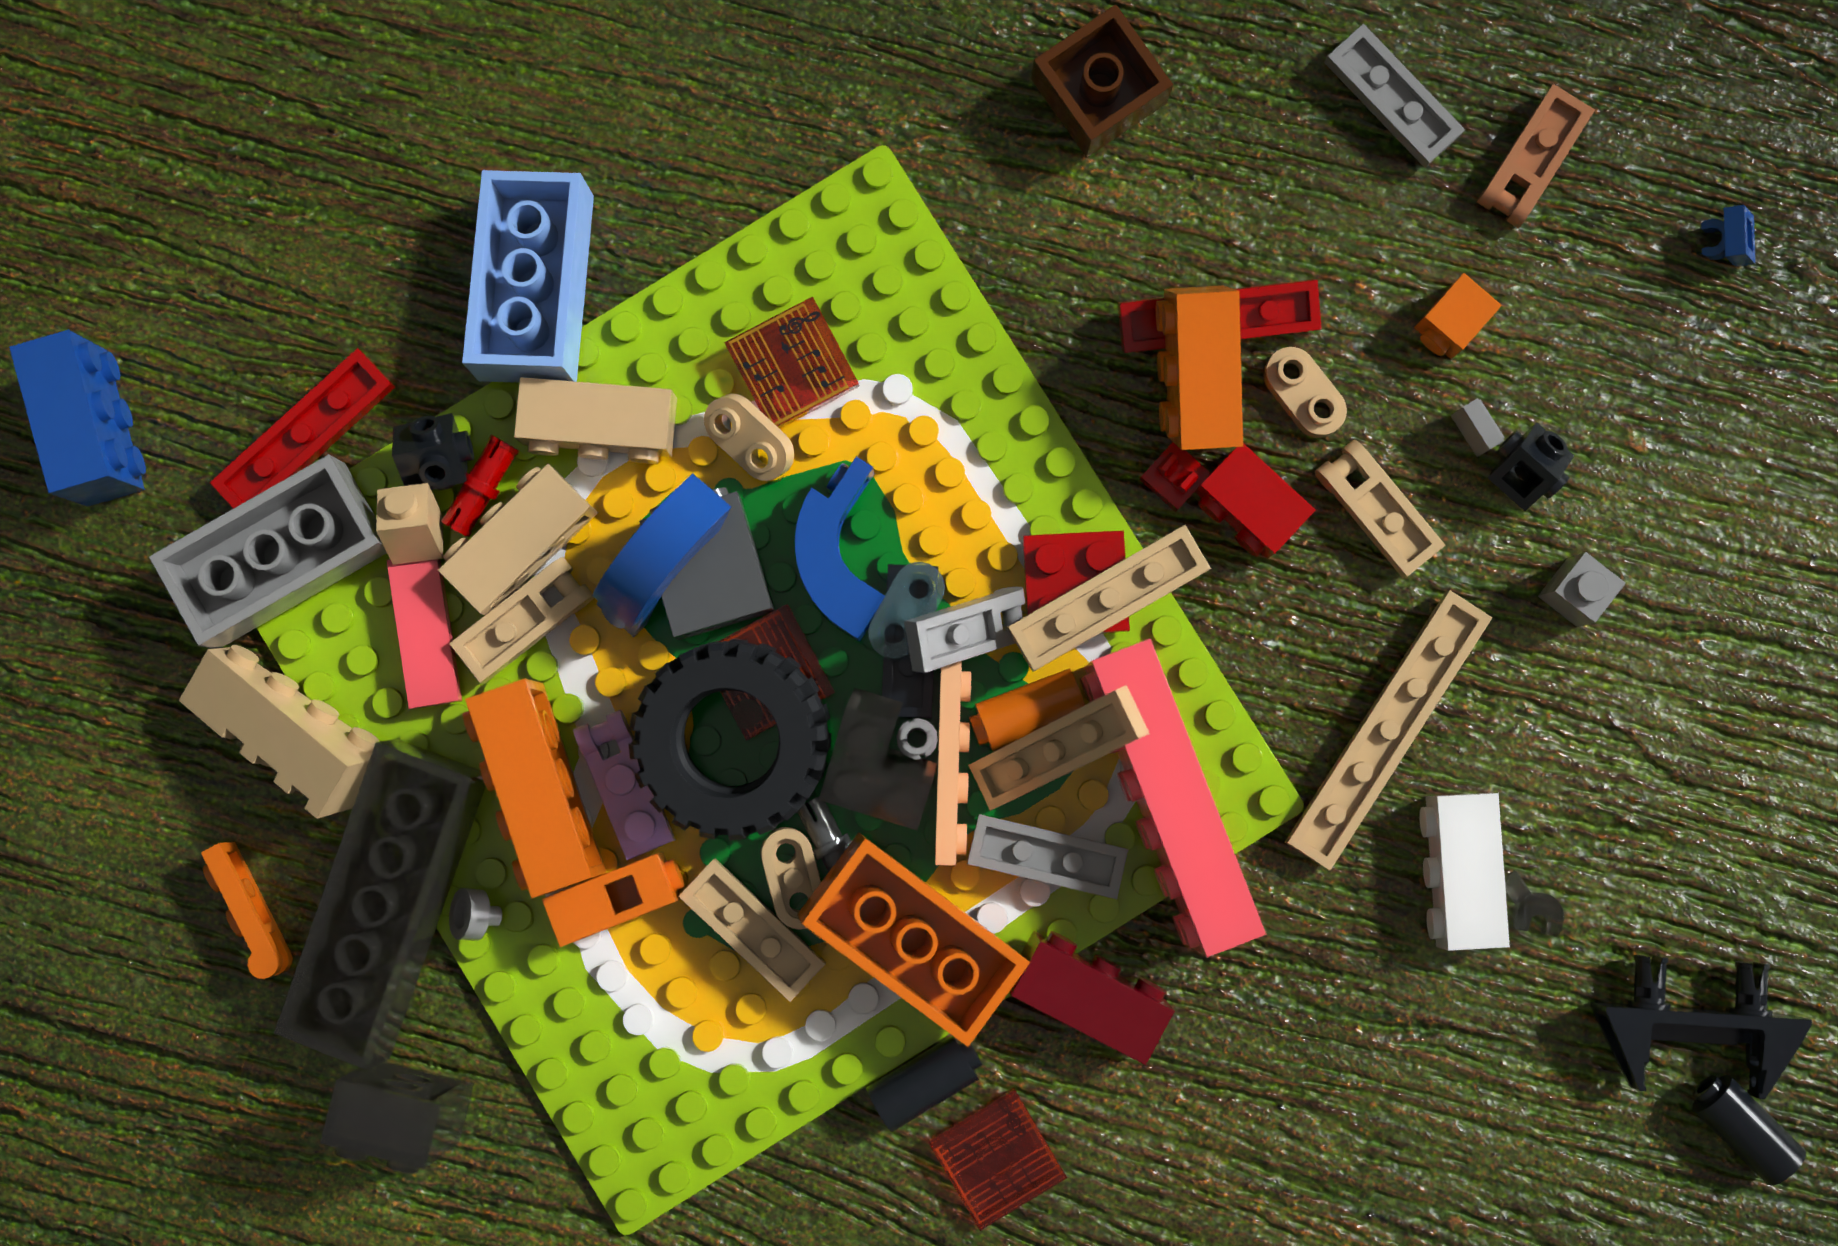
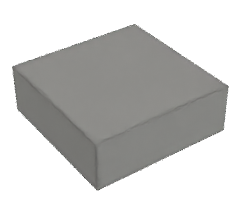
[1451,398,1505,457]

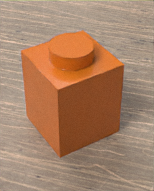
[1414,273,1502,359]

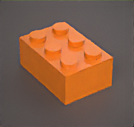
[1156,285,1243,450]

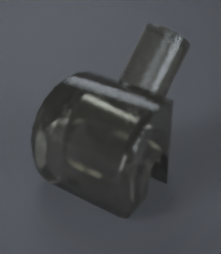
[1504,870,1564,937]

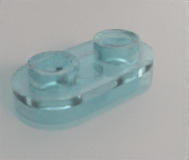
[869,562,945,659]

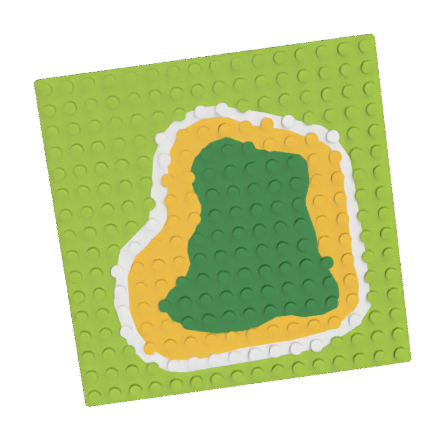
[257,145,1304,1235]

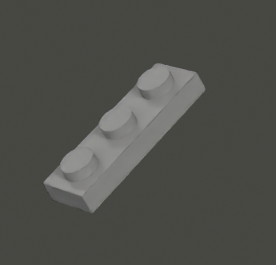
[1324,23,1465,168]
[967,814,1128,899]

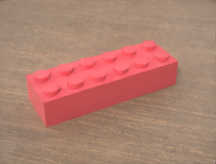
[1080,639,1266,957]

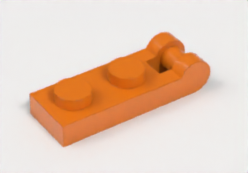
[201,842,293,979]

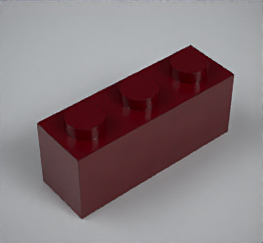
[1009,931,1175,1065]

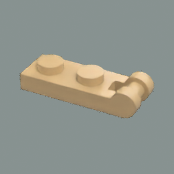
[1315,440,1446,578]
[449,557,594,684]

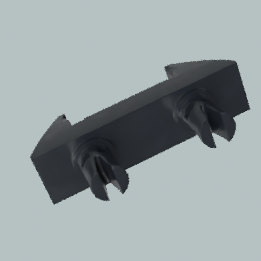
[1590,955,1812,1099]

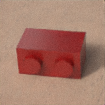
[1195,443,1316,559]

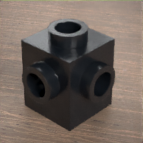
[392,413,474,490]
[1488,422,1574,511]

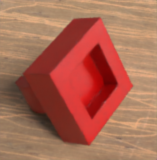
[1139,442,1211,512]

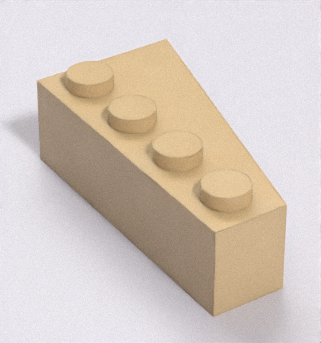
[179,645,392,819]

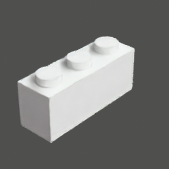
[1420,793,1510,951]

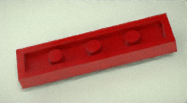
[1118,279,1322,353]
[209,348,395,509]

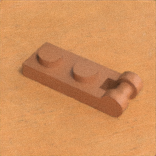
[1476,84,1595,228]

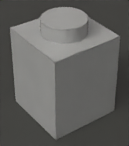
[1538,552,1626,627]

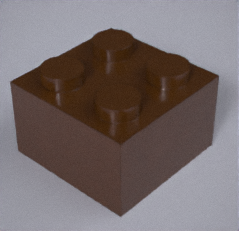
[1031,4,1173,158]

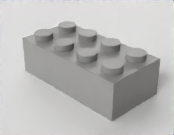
[149,455,387,649]

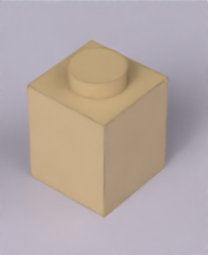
[376,483,443,565]

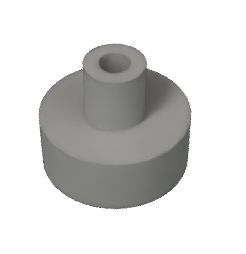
[449,888,502,941]

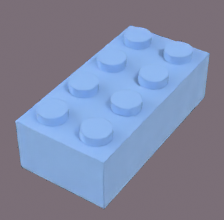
[462,170,594,383]

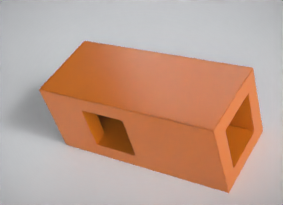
[542,852,685,947]

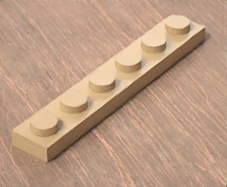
[1285,590,1492,871]

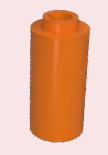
[969,668,1085,751]

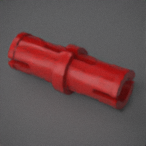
[441,434,519,537]

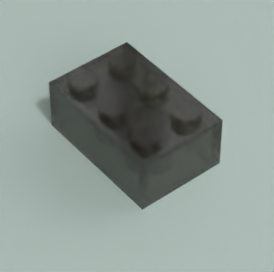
[320,1059,474,1174]

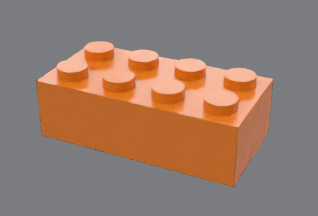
[463,678,607,899]
[797,833,1030,1047]

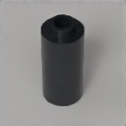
[866,1036,983,1132]
[1692,1075,1806,1186]

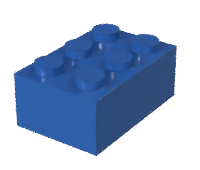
[9,329,146,506]

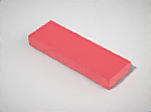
[386,559,462,709]

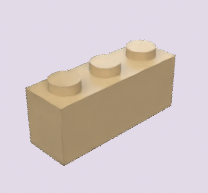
[514,377,677,464]
[438,464,598,615]

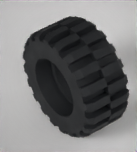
[628,639,832,841]

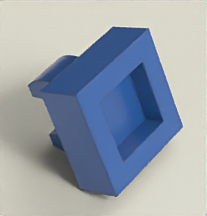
[1701,205,1756,267]

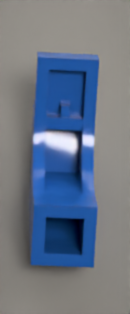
[795,456,886,642]
[592,473,731,637]

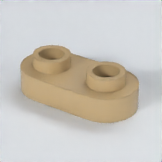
[1264,347,1347,438]
[704,394,794,481]
[760,827,821,929]

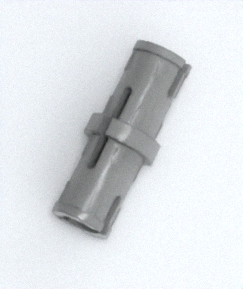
[897,718,938,759]

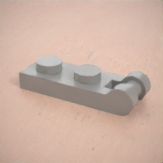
[904,587,1025,673]

